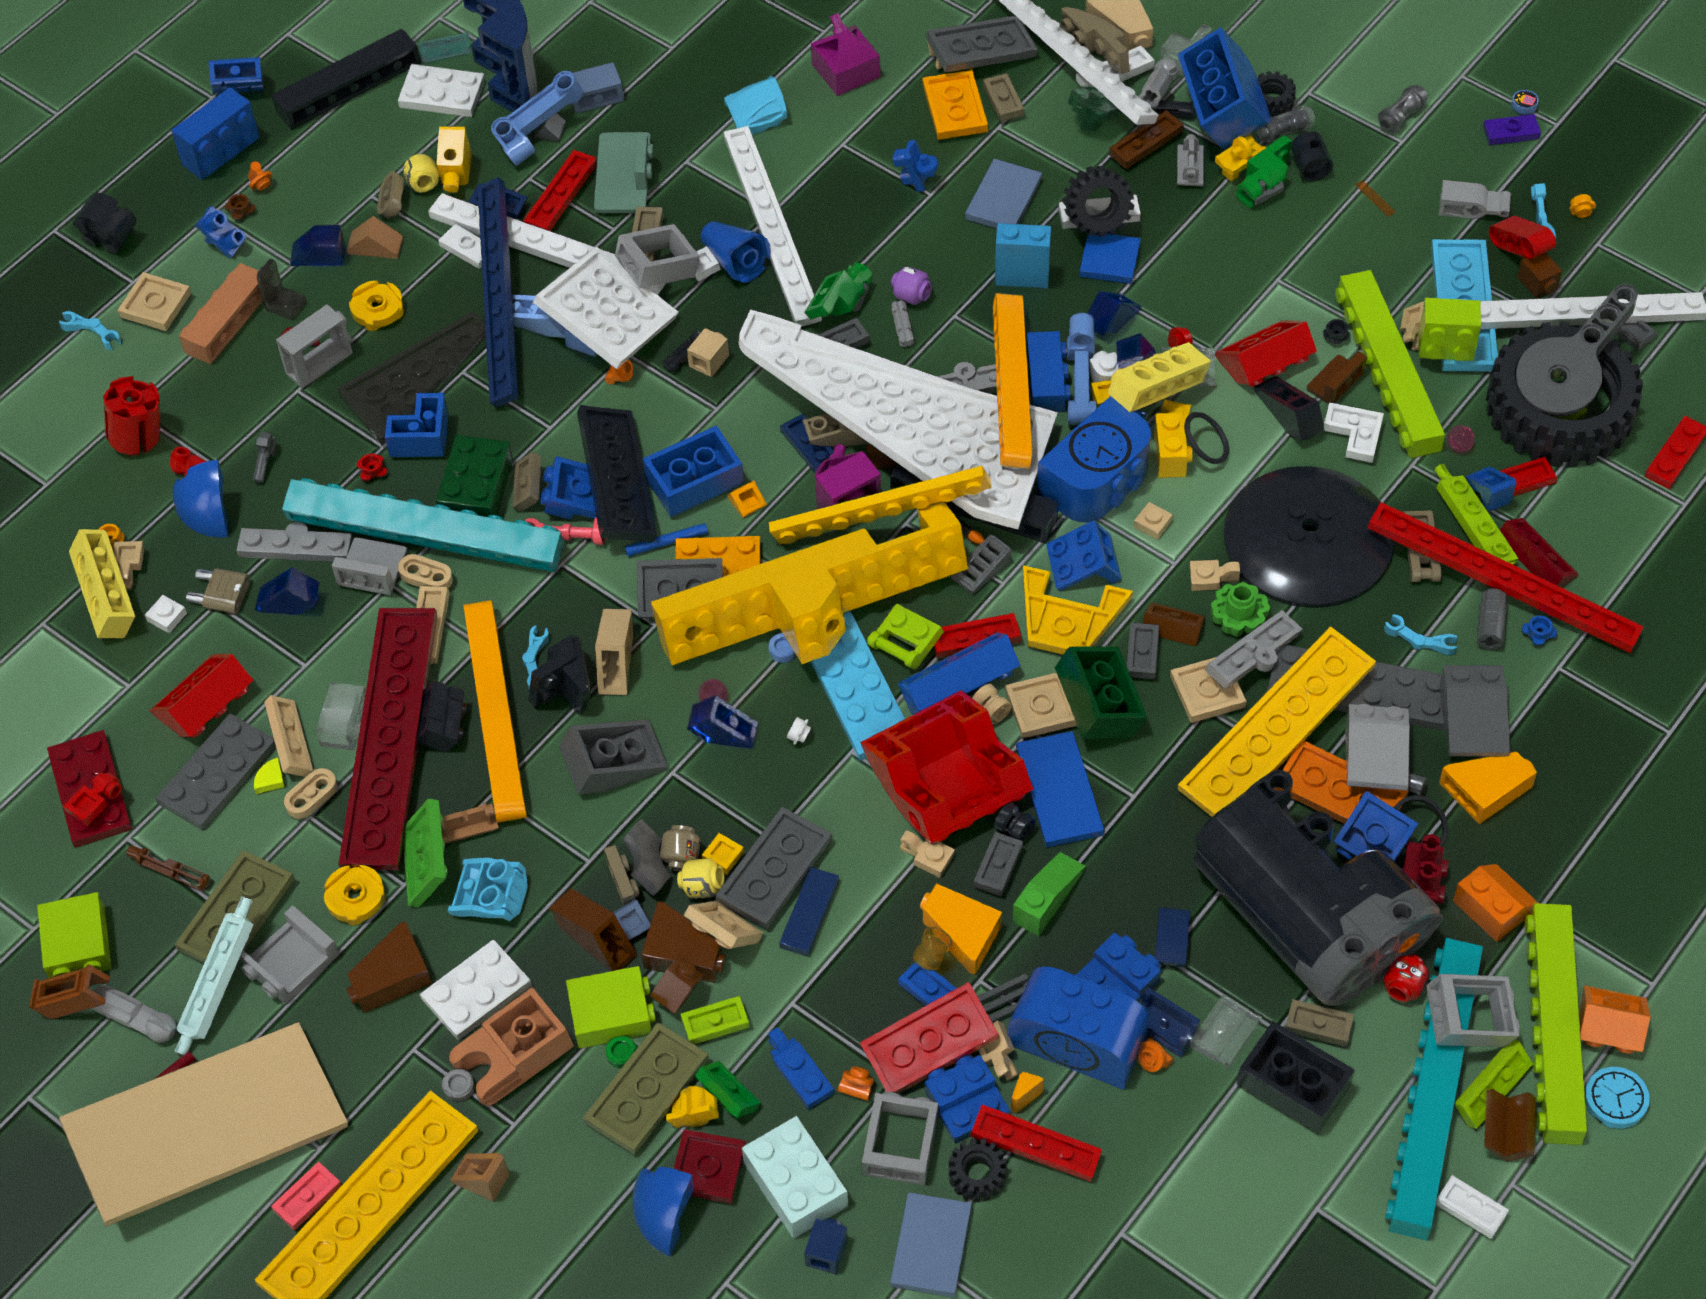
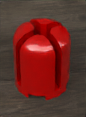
[103,376,161,456]

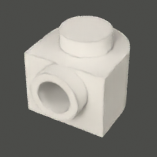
[1089,351,1121,382]

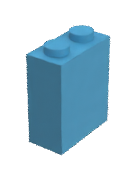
[995,223,1051,288]

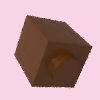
[1517,253,1562,298]
[650,957,703,1014]

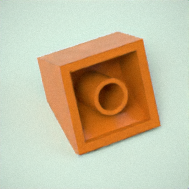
[1453,864,1538,942]
[1579,985,1651,1054]

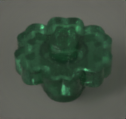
[1068,86,1120,131]

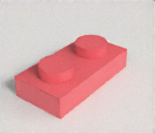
[271,1162,342,1231]

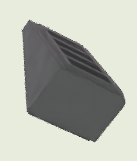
[952,534,1011,595]

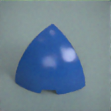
[173,460,229,538]
[633,1167,694,1256]

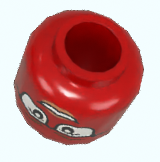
[1383,955,1430,1002]

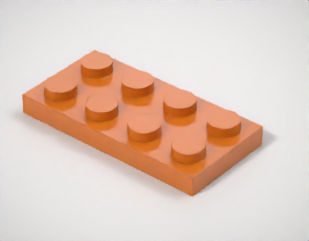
[1273,741,1409,824]

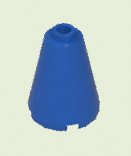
[701,221,771,283]

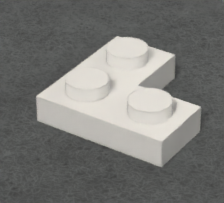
[1324,403,1384,463]

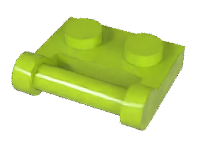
[867,603,944,670]

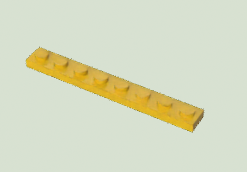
[769,466,992,544]

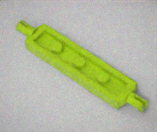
[1434,464,1519,565]

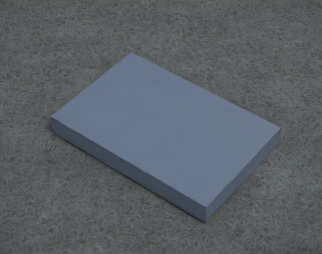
[965,159,1042,229]
[890,1192,972,1298]

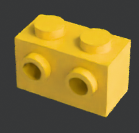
[1154,413,1192,478]

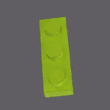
[1454,1040,1533,1129]

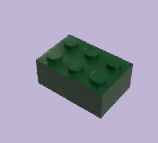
[435,434,513,517]
[1054,646,1148,739]

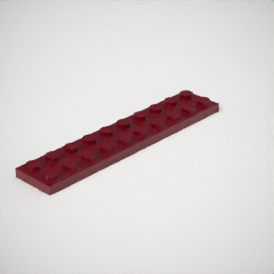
[338,608,437,870]

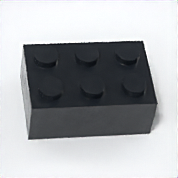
[1237,1021,1355,1134]

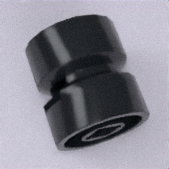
[1291,131,1333,182]

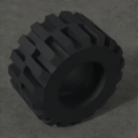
[1063,166,1134,237]

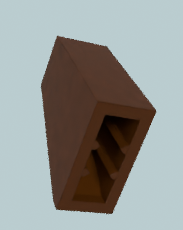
[549,888,637,971]
[641,901,726,983]
[346,921,432,1013]

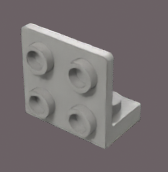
[332,537,408,595]

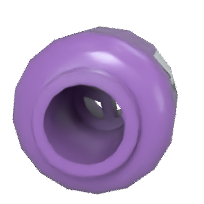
[891,266,932,305]

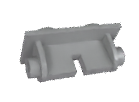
[1177,134,1203,186]

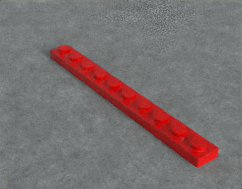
[1367,502,1644,653]

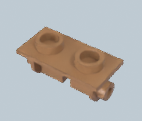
[441,802,499,844]

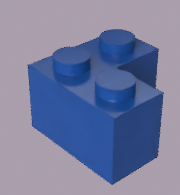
[385,393,448,457]

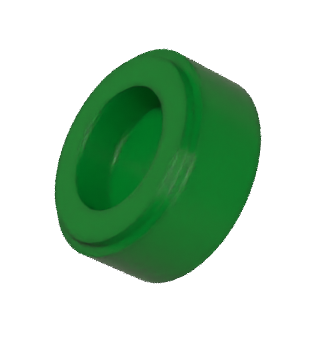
[605,1036,636,1069]

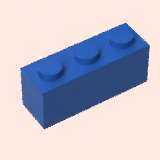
[1027,331,1070,412]

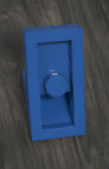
[1465,466,1516,512]

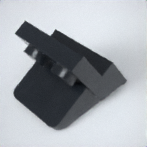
[528,634,591,715]

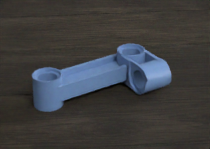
[491,71,583,166]
[1067,313,1096,425]

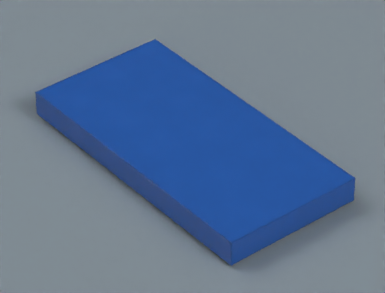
[1016,731,1104,848]

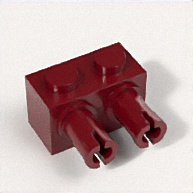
[1402,834,1448,905]

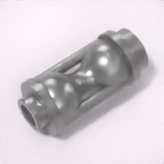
[1378,85,1428,133]

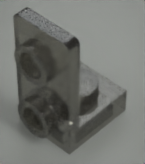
[256,259,307,321]

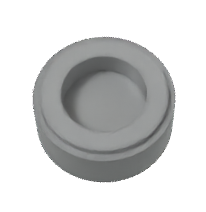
[442,1069,475,1102]

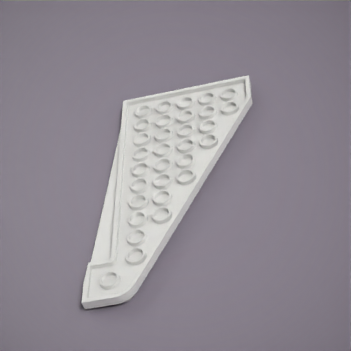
[739,310,1058,529]

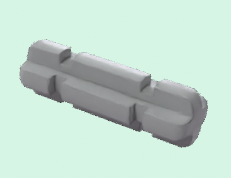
[891,300,914,348]

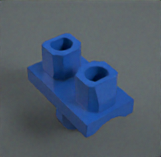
[893,140,939,192]
[194,206,246,258]

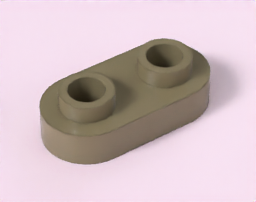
[377,171,405,219]

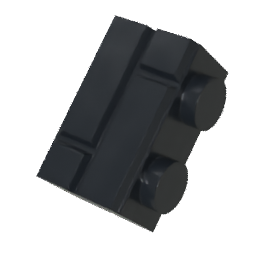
[417,681,467,752]

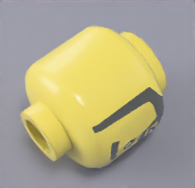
[403,154,439,193]
[677,858,725,899]

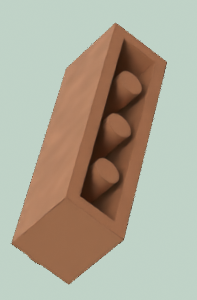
[179,263,271,364]

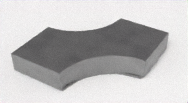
[623,819,671,896]

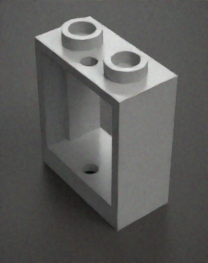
[615,224,700,289]
[276,304,353,388]
[1426,974,1520,1047]
[862,1092,938,1186]

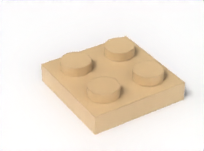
[117,272,191,331]
[1170,657,1246,723]
[1005,673,1077,739]
[684,901,764,949]

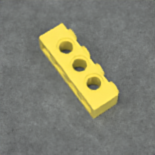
[1108,342,1211,413]
[69,529,135,638]

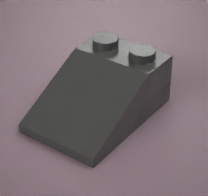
[1439,665,1510,756]
[559,719,668,794]

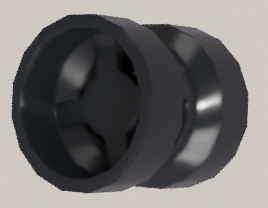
[994,802,1036,841]

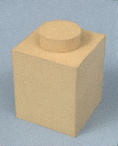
[687,328,729,377]

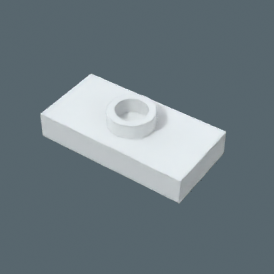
[438,224,482,269]
[1436,1175,1509,1239]

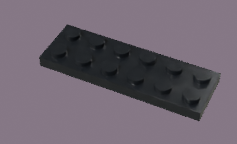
[577,405,657,543]

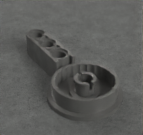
[1516,284,1638,417]

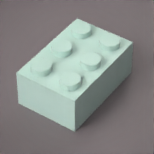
[742,1116,848,1239]

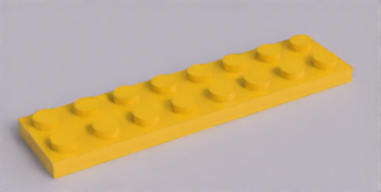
[1178,626,1376,817]
[255,1090,479,1299]

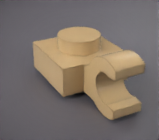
[1400,301,1424,351]
[113,541,145,590]
[1190,560,1240,591]
[900,831,955,878]
[978,1021,1018,1081]

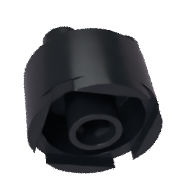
[73,193,137,254]

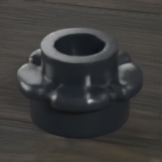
[1323,319,1350,344]

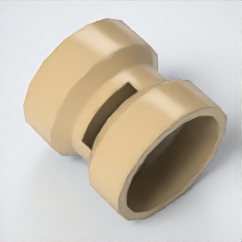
[972,684,1012,725]

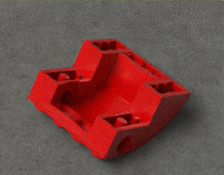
[860,690,1033,844]

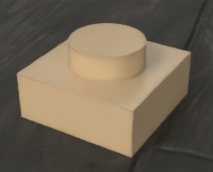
[1134,502,1173,540]

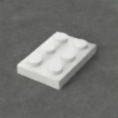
[398,64,485,117]
[420,939,532,1041]

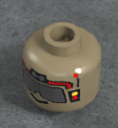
[660,825,701,871]

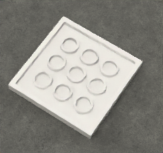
[533,247,678,369]

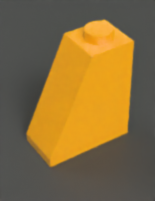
[1439,752,1537,824]
[920,884,1002,975]

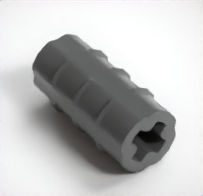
[1477,588,1508,650]

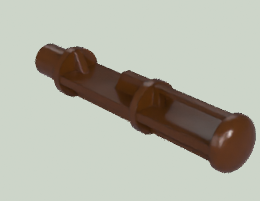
[126,845,211,891]

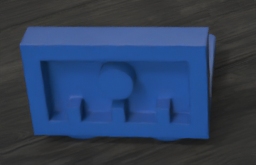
[1046,520,1122,591]

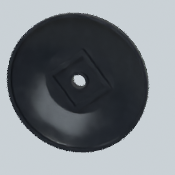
[1224,466,1394,608]

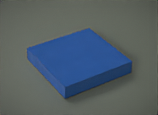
[1079,233,1141,284]

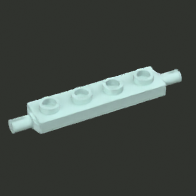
[174,896,254,1055]

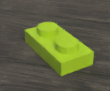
[681,996,750,1044]

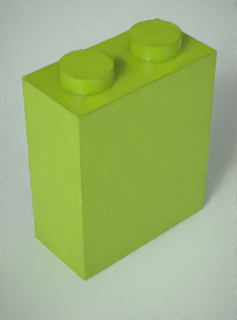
[37,892,112,978]
[566,966,656,1049]

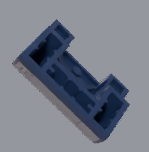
[463,0,538,112]

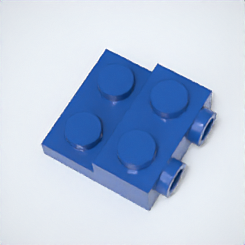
[540,456,596,520]
[1333,791,1419,862]
[1076,932,1161,1002]
[925,1055,1011,1144]

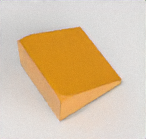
[727,481,767,518]
[1011,1071,1044,1114]

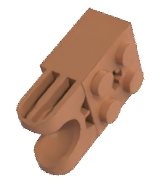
[449,987,574,1105]

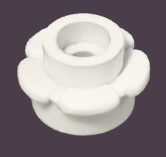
[786,717,811,745]

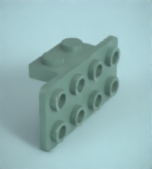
[594,132,653,213]

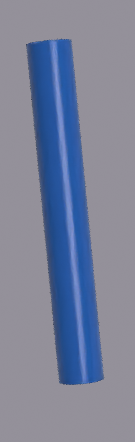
[624,523,708,557]

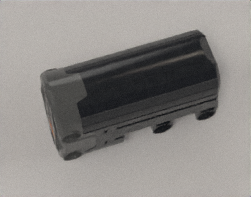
[1194,770,1443,1006]

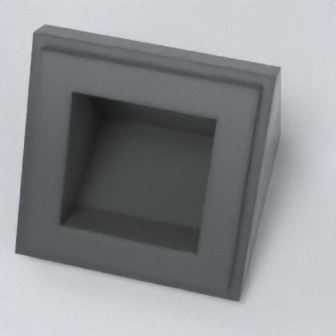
[534,113,566,142]

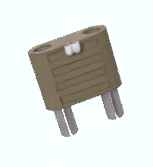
[186,568,250,614]

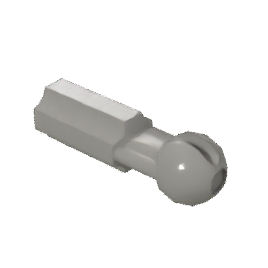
[1139,58,1179,108]
[91,984,176,1043]

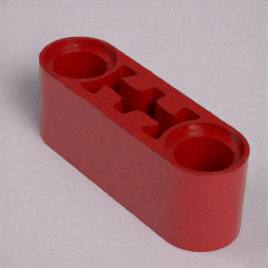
[1489,216,1556,259]

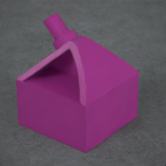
[811,13,880,96]
[815,444,881,532]

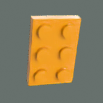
[922,70,988,140]
[675,536,760,577]

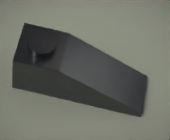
[1253,376,1324,441]

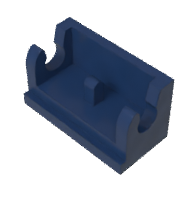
[1141,987,1200,1058]

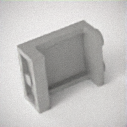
[240,905,339,1004]

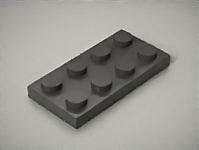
[926,16,1038,73]
[155,714,276,831]
[716,807,833,930]

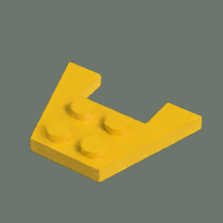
[1023,565,1133,655]

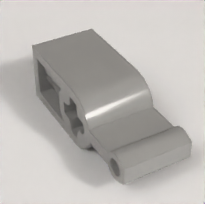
[1438,180,1511,219]

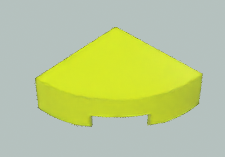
[254,758,285,794]

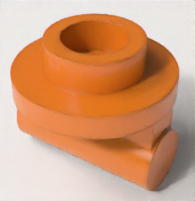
[248,162,273,191]
[605,359,633,385]
[1137,1038,1174,1072]
[838,1066,874,1101]

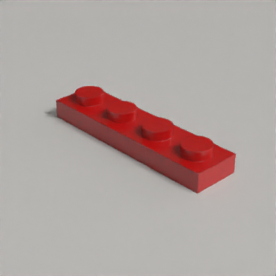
[523,150,597,231]
[970,1104,1102,1182]

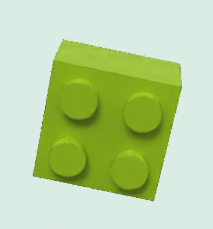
[1418,298,1481,361]

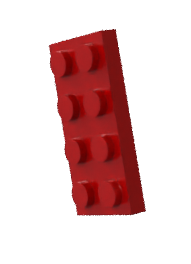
[860,982,1000,1094]

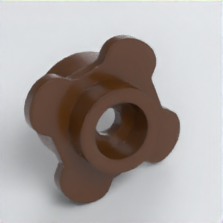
[225,194,256,220]

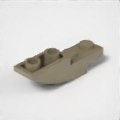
[1061,7,1130,74]
[803,413,869,447]

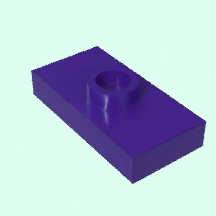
[1483,114,1541,145]

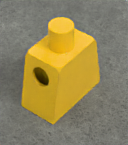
[437,126,472,193]

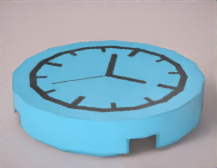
[1584,1066,1650,1129]

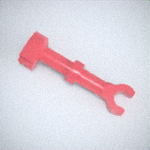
[526,517,606,545]

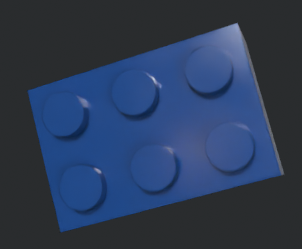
[171,87,260,180]
[643,425,744,517]

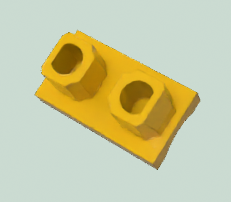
[1215,135,1266,181]

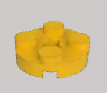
[349,281,404,331]
[324,865,386,926]

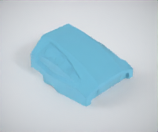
[724,76,787,135]
[448,857,528,921]

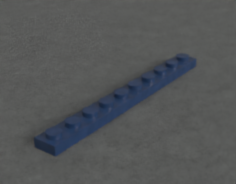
[477,177,518,408]

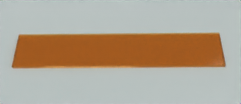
[1355,180,1396,217]

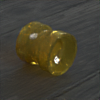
[913,927,952,970]

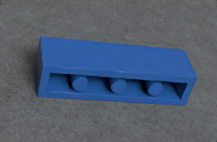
[898,632,1021,715]

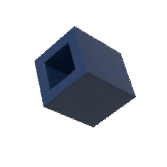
[804,1218,848,1274]

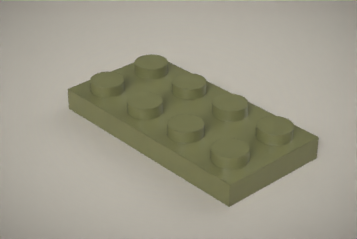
[175,850,295,963]
[583,1022,709,1155]

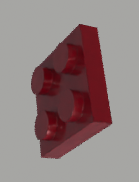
[673,1129,746,1204]

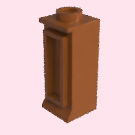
[29,964,110,1019]

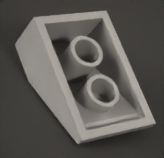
[1345,704,1410,790]

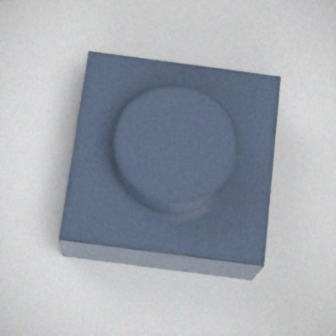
[613,899,651,940]

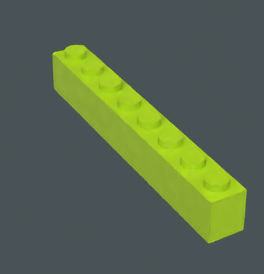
[1335,270,1445,458]
[1525,903,1587,1145]

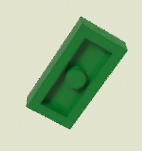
[695,1061,761,1118]

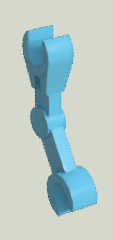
[1531,183,1556,238]
[59,311,121,350]
[1384,614,1457,656]
[522,625,550,689]

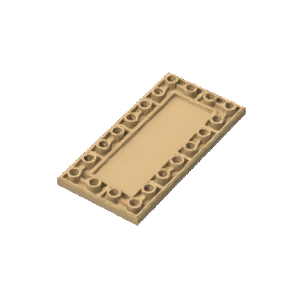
[59,1022,348,1227]

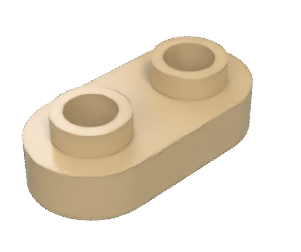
[398,554,453,588]
[284,768,337,819]

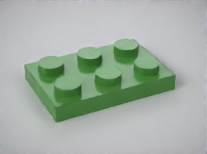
[403,799,447,908]

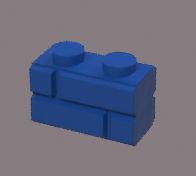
[209,57,264,94]

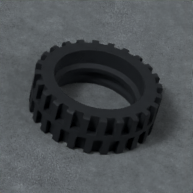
[1486,321,1643,467]

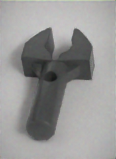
[253,432,275,483]

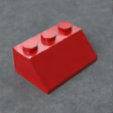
[1214,320,1317,387]
[149,654,254,738]

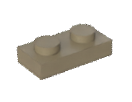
[983,73,1024,122]
[512,451,541,512]
[604,845,640,906]
[1286,999,1354,1047]

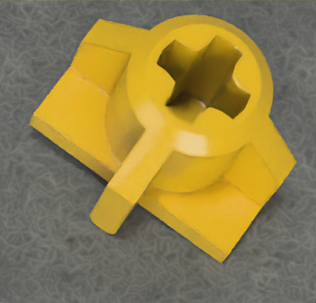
[666,1086,719,1128]

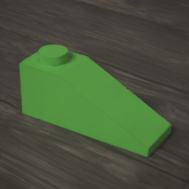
[1013,852,1086,936]

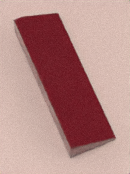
[1500,518,1578,587]

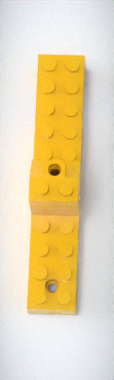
[651,501,968,665]

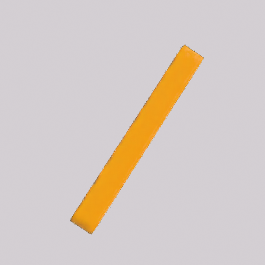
[993,293,1032,469]
[463,600,527,823]

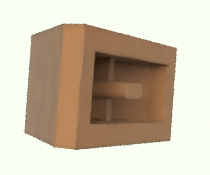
[346,216,403,259]
[451,1153,509,1202]

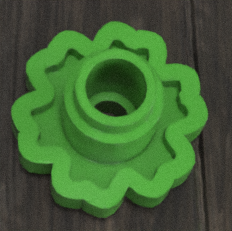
[1210,582,1270,637]

